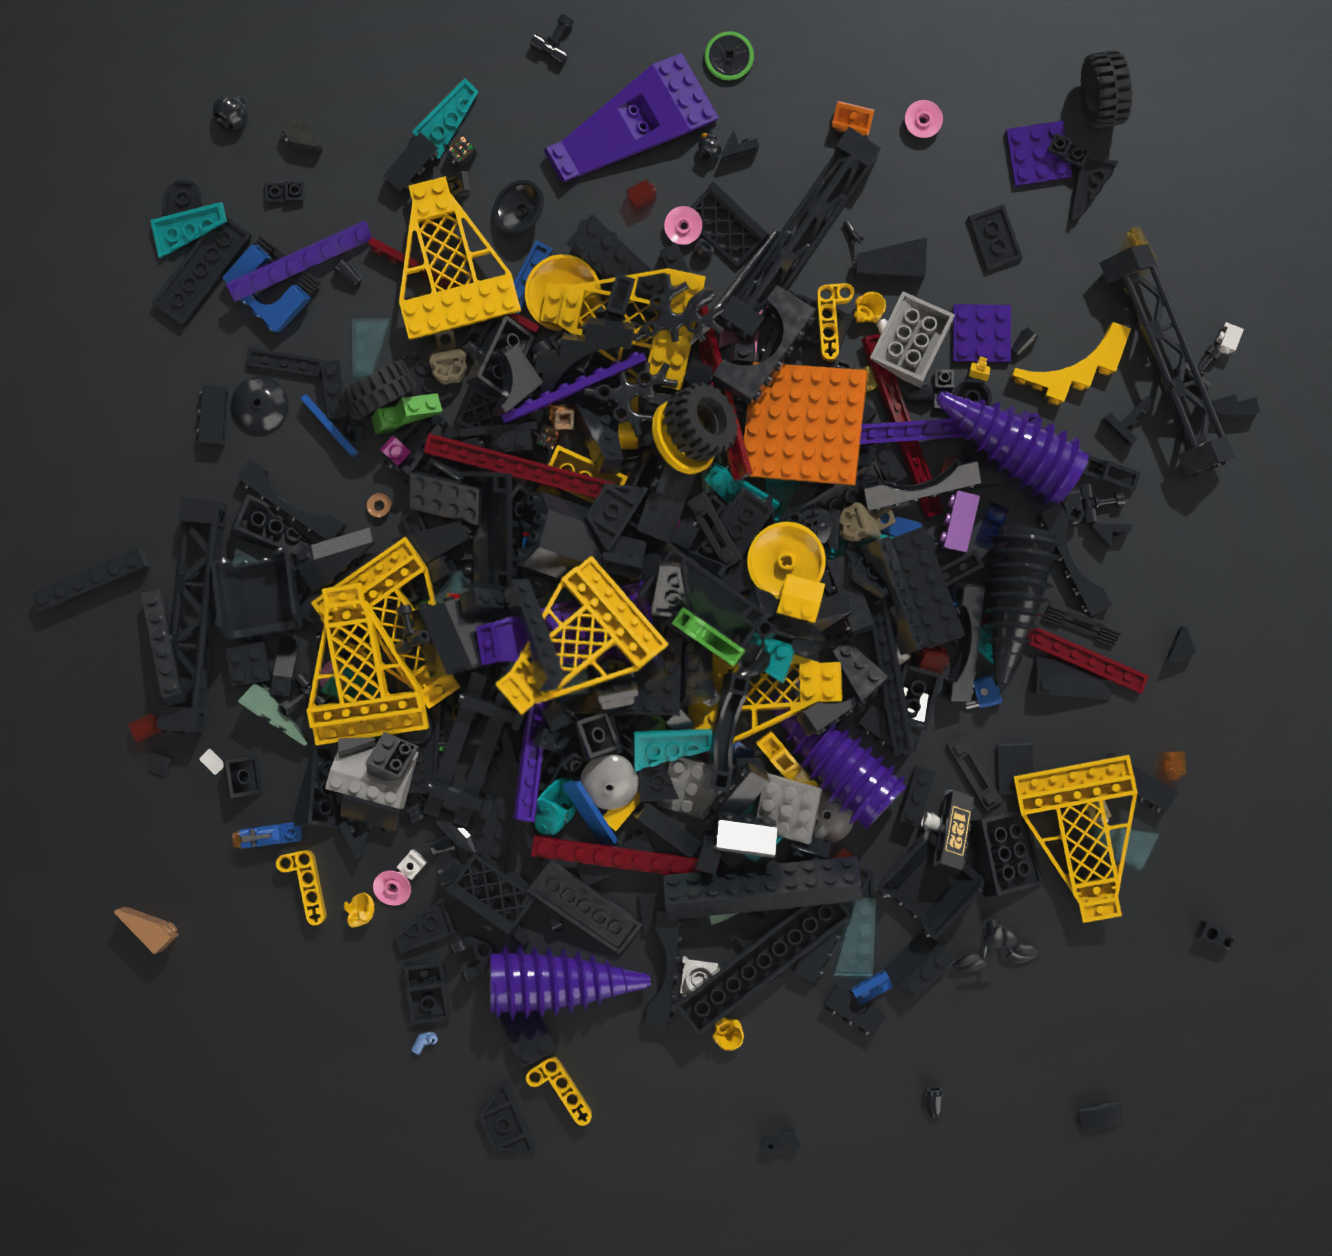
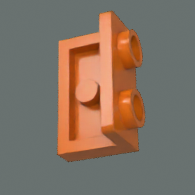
[832,101,874,136]

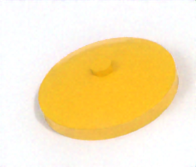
[525,254,601,331]
[652,401,714,474]
[747,522,826,599]

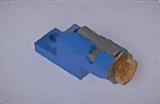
[232,822,303,849]

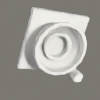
[680,956,718,993]

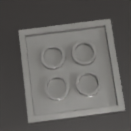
[657,756,721,819]
[757,773,822,844]

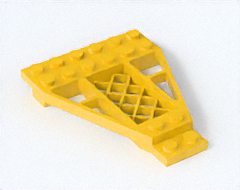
[399,176,521,340]
[540,268,706,390]
[311,537,462,709]
[496,556,668,715]
[307,583,429,745]
[687,640,842,744]
[1014,755,1138,923]

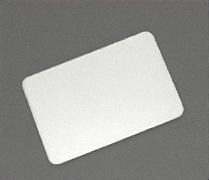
[200,749,224,775]

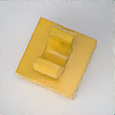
[969,357,990,381]

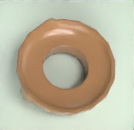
[367,493,392,519]

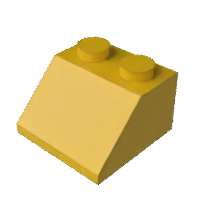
[777,574,825,623]

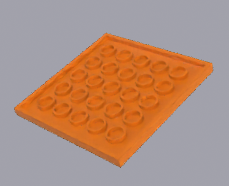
[744,362,868,485]

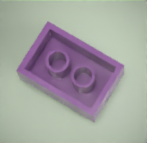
[938,491,980,555]

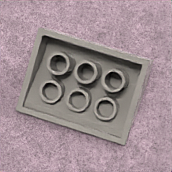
[870,291,955,388]
[325,741,419,809]

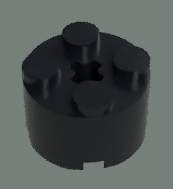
[952,379,992,406]

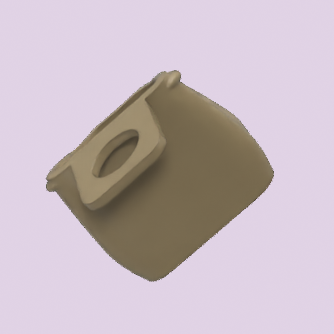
[429,329,467,385]
[839,502,896,542]

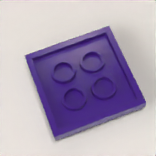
[1006,120,1072,186]
[953,304,1011,363]

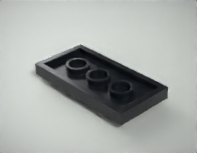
[409,470,483,525]

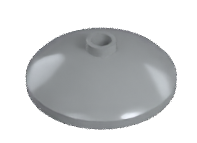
[580,754,639,810]
[813,786,854,843]

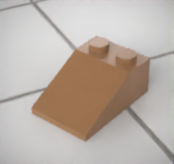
[114,907,179,954]

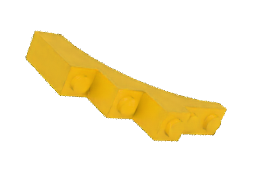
[1010,322,1131,405]

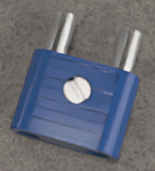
[965,674,1003,709]

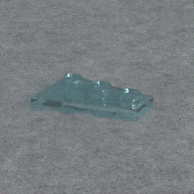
[1090,826,1160,869]

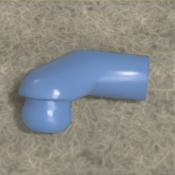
[411,1032,438,1055]

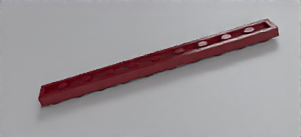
[368,237,540,336]
[695,305,753,481]
[861,333,944,519]
[424,434,616,498]
[981,604,1149,694]
[531,835,725,875]

